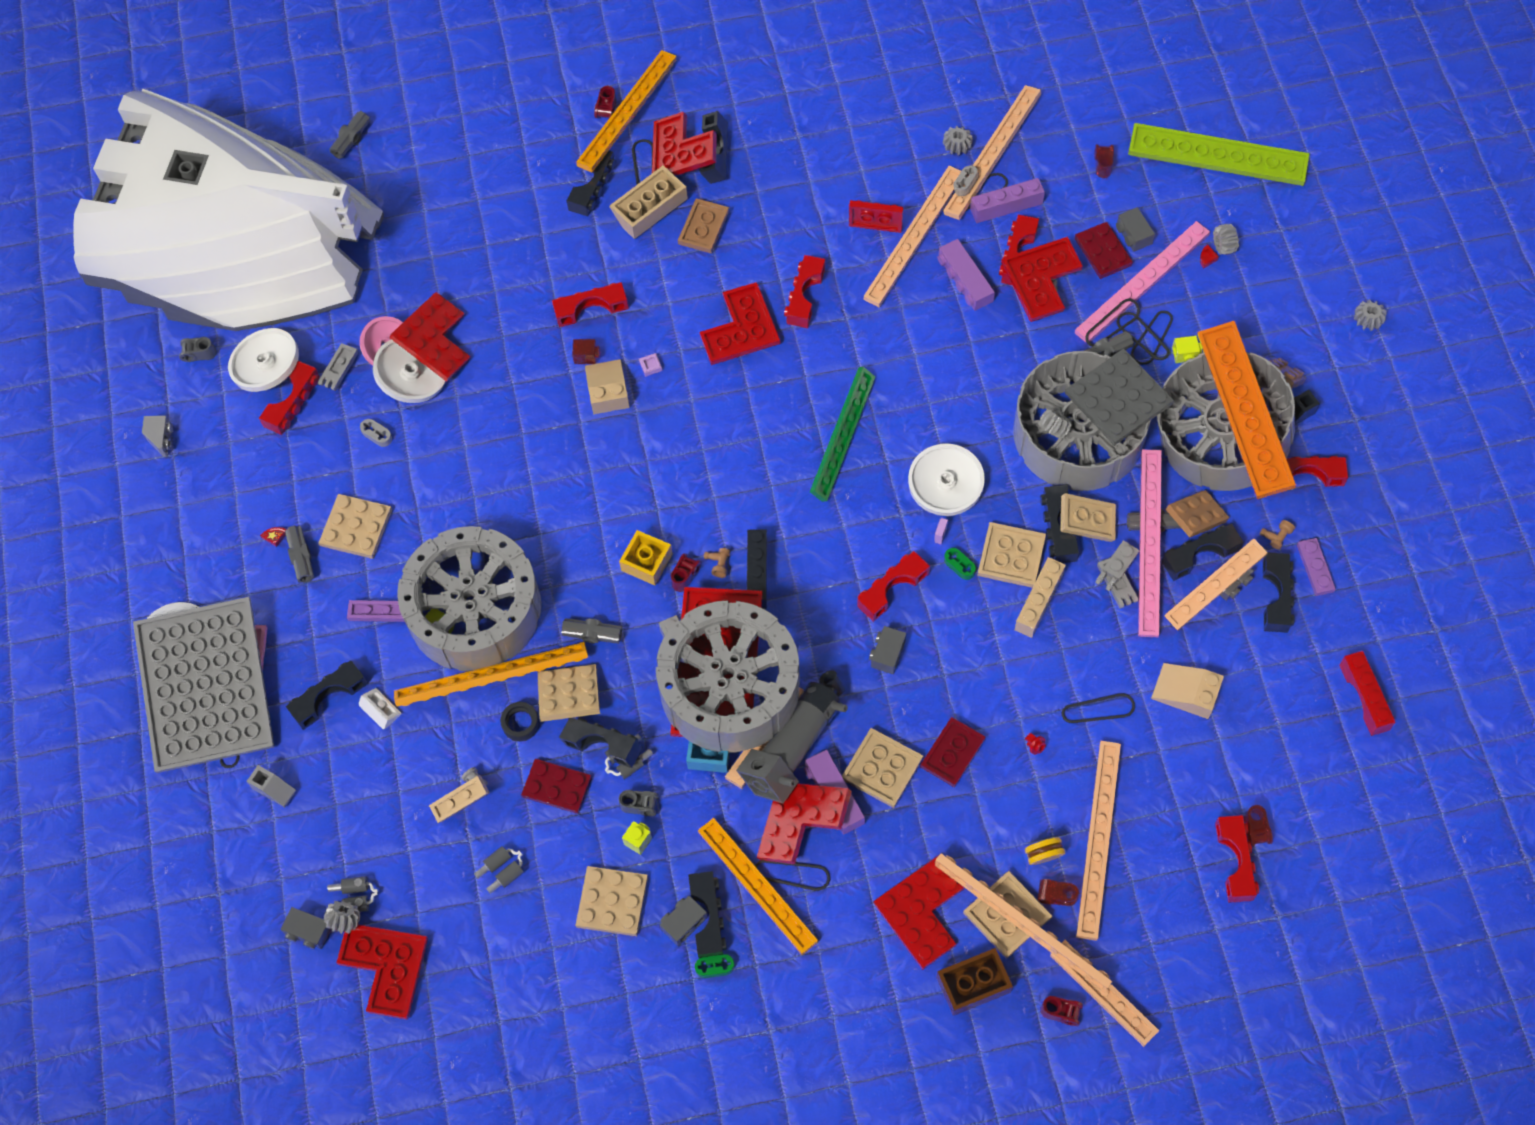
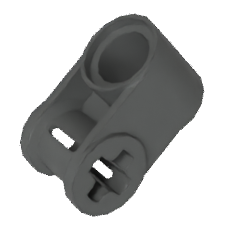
[179,337,217,362]
[619,790,659,816]

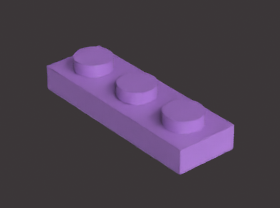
[1297,538,1336,596]
[347,600,405,622]

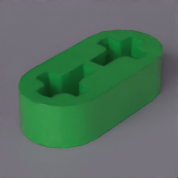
[944,548,976,580]
[695,954,734,978]

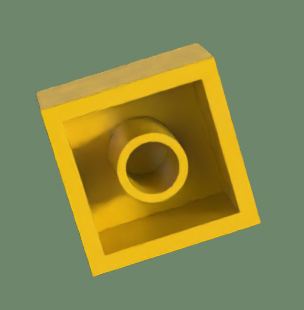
[619,530,673,585]

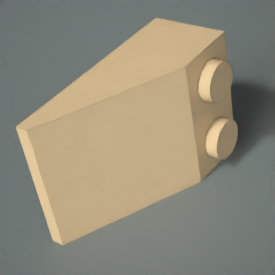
[585,359,630,414]
[1151,663,1224,719]

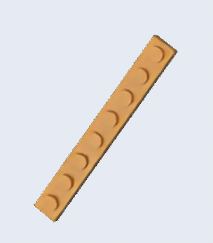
[698,818,818,955]

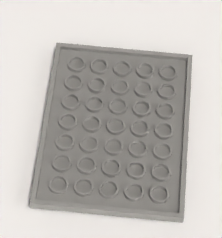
[133,597,275,773]

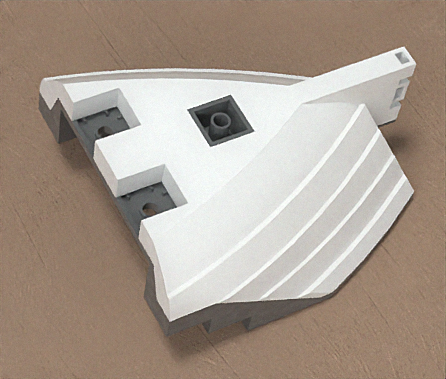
[74,89,384,331]

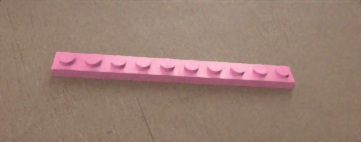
[1075,221,1210,343]
[1138,449,1161,637]

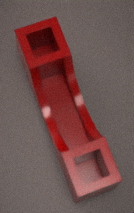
[999,214,1039,285]
[784,255,825,328]
[552,282,628,327]
[259,361,320,435]
[1286,456,1348,487]
[857,551,930,622]
[1339,651,1396,736]
[1215,815,1259,903]

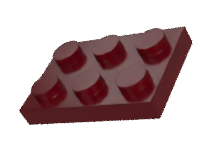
[1074,221,1133,279]
[920,717,986,788]
[521,759,592,814]

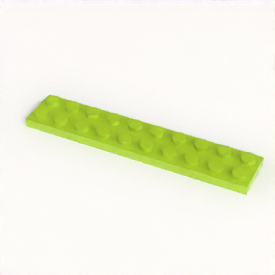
[1128,123,1309,186]

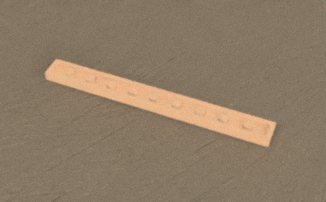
[943,85,1041,220]
[864,166,961,307]
[1076,741,1121,941]
[935,854,1112,993]

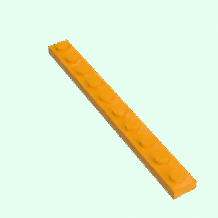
[576,50,676,172]
[394,642,588,707]

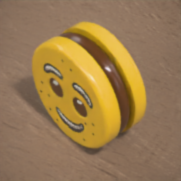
[1024,837,1066,865]

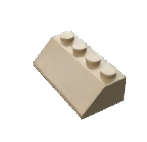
[610,166,688,239]

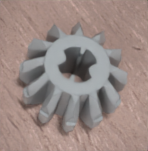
[943,125,973,156]
[1213,224,1239,255]
[1354,299,1387,331]
[1039,409,1072,438]
[324,900,360,934]

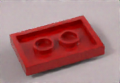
[849,200,903,233]

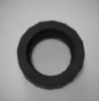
[500,702,540,742]

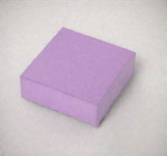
[639,353,662,377]
[934,518,948,544]

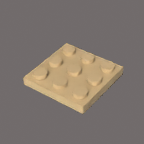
[319,494,392,559]
[977,522,1046,588]
[537,664,600,722]
[842,728,923,808]
[575,866,648,937]
[963,871,1052,959]

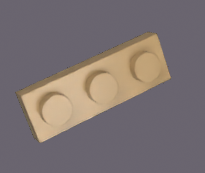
[429,775,490,823]

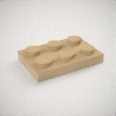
[1061,493,1116,542]

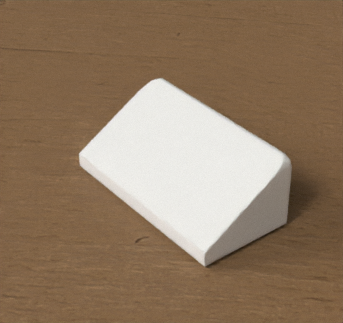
[359,688,401,729]

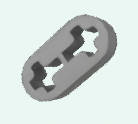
[953,165,978,196]
[360,419,392,447]

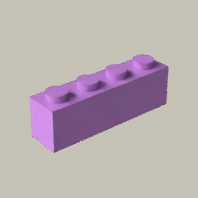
[970,178,1044,223]
[937,239,995,311]
[804,750,865,835]

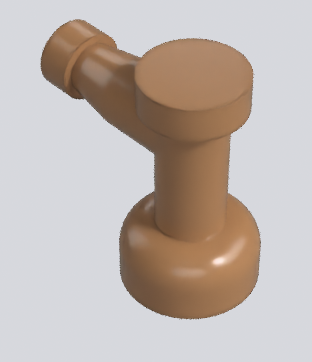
[1260,520,1295,550]
[704,548,730,578]

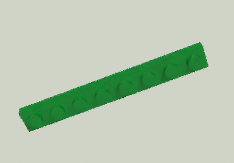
[810,367,875,502]

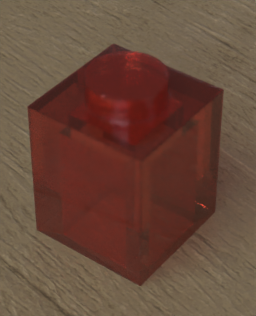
[572,339,600,364]

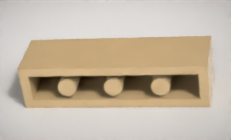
[1014,557,1066,638]

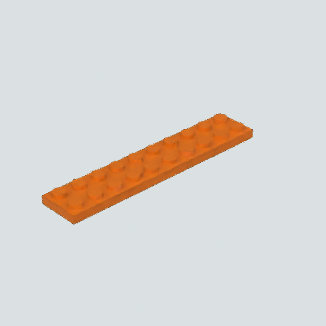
[1197,321,1296,499]

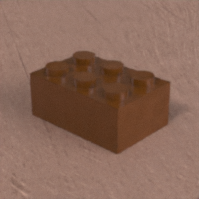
[936,948,1013,1016]

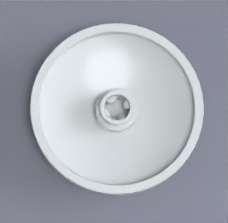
[228,328,299,392]
[373,340,445,403]
[908,444,984,516]

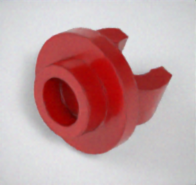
[1025,733,1046,755]

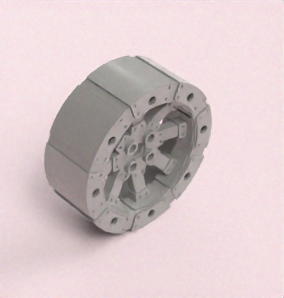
[1013,351,1151,491]
[1157,352,1295,491]
[397,526,541,671]
[656,601,800,752]

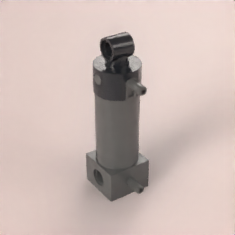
[736,670,848,803]

